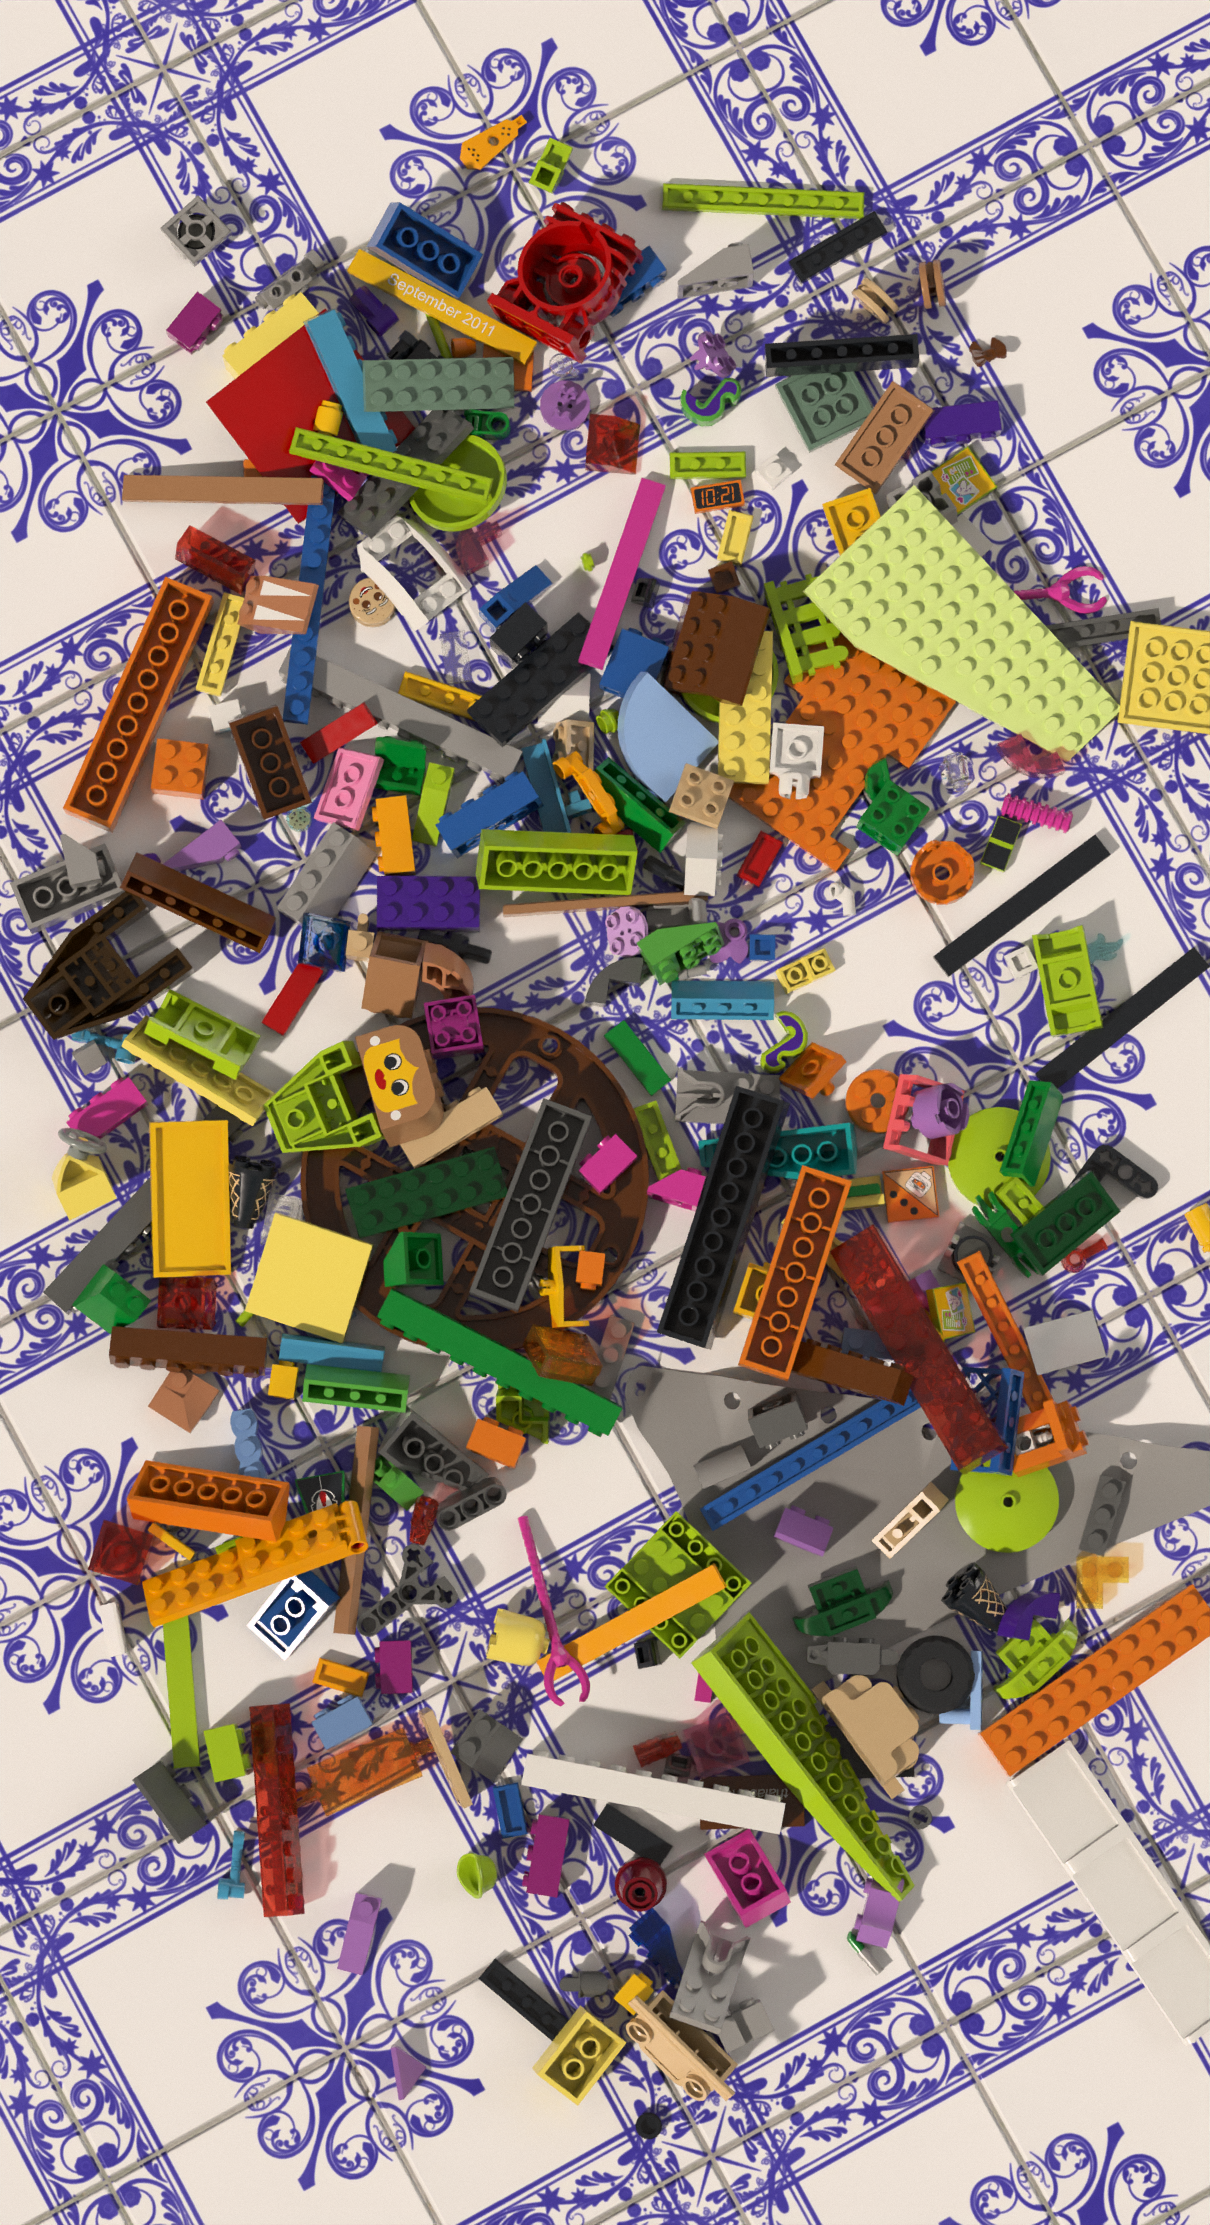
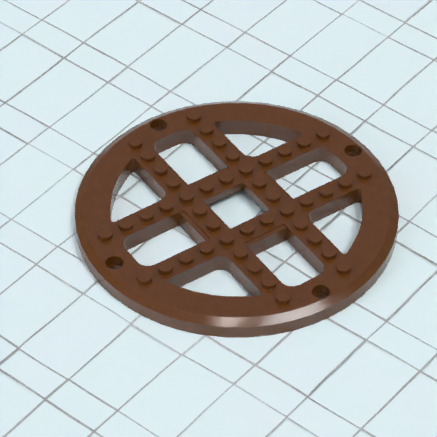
[300,1007,649,1352]

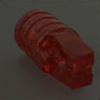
[409,1496,439,1545]
[633,1731,682,1768]

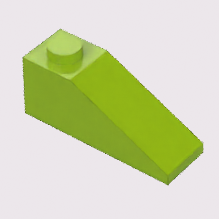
[412,762,455,847]

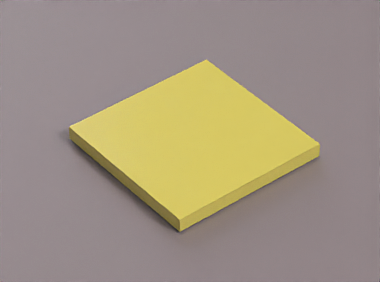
[1117,621,1210,735]
[245,1212,374,1343]

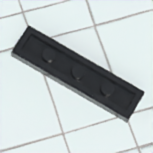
[788,211,888,284]
[478,1958,569,2041]

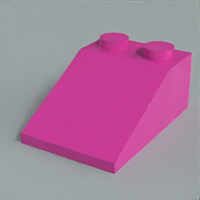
[704,1829,791,1928]

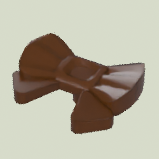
[969,337,1007,367]

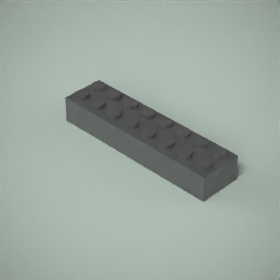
[469,1098,592,1312]

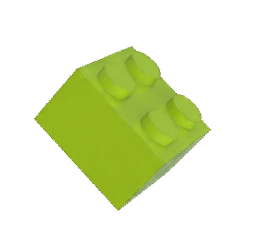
[203,1724,252,1782]

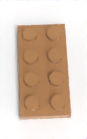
[835,381,935,494]

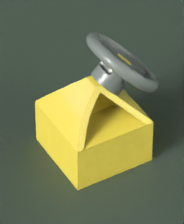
[52,1128,117,1220]

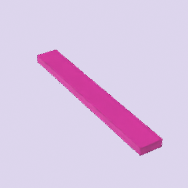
[578,478,666,670]

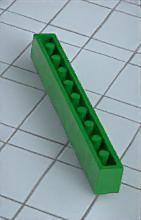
[377,1288,623,1437]

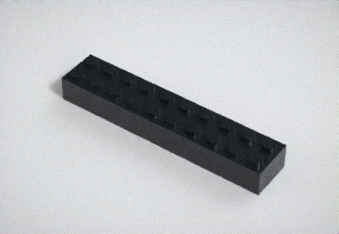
[657,1086,790,1349]

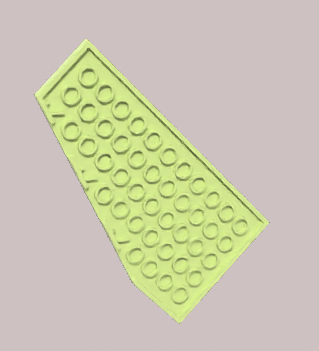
[803,485,1120,762]

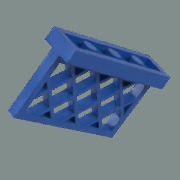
[950,1367,1025,1476]

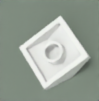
[538,673,591,723]

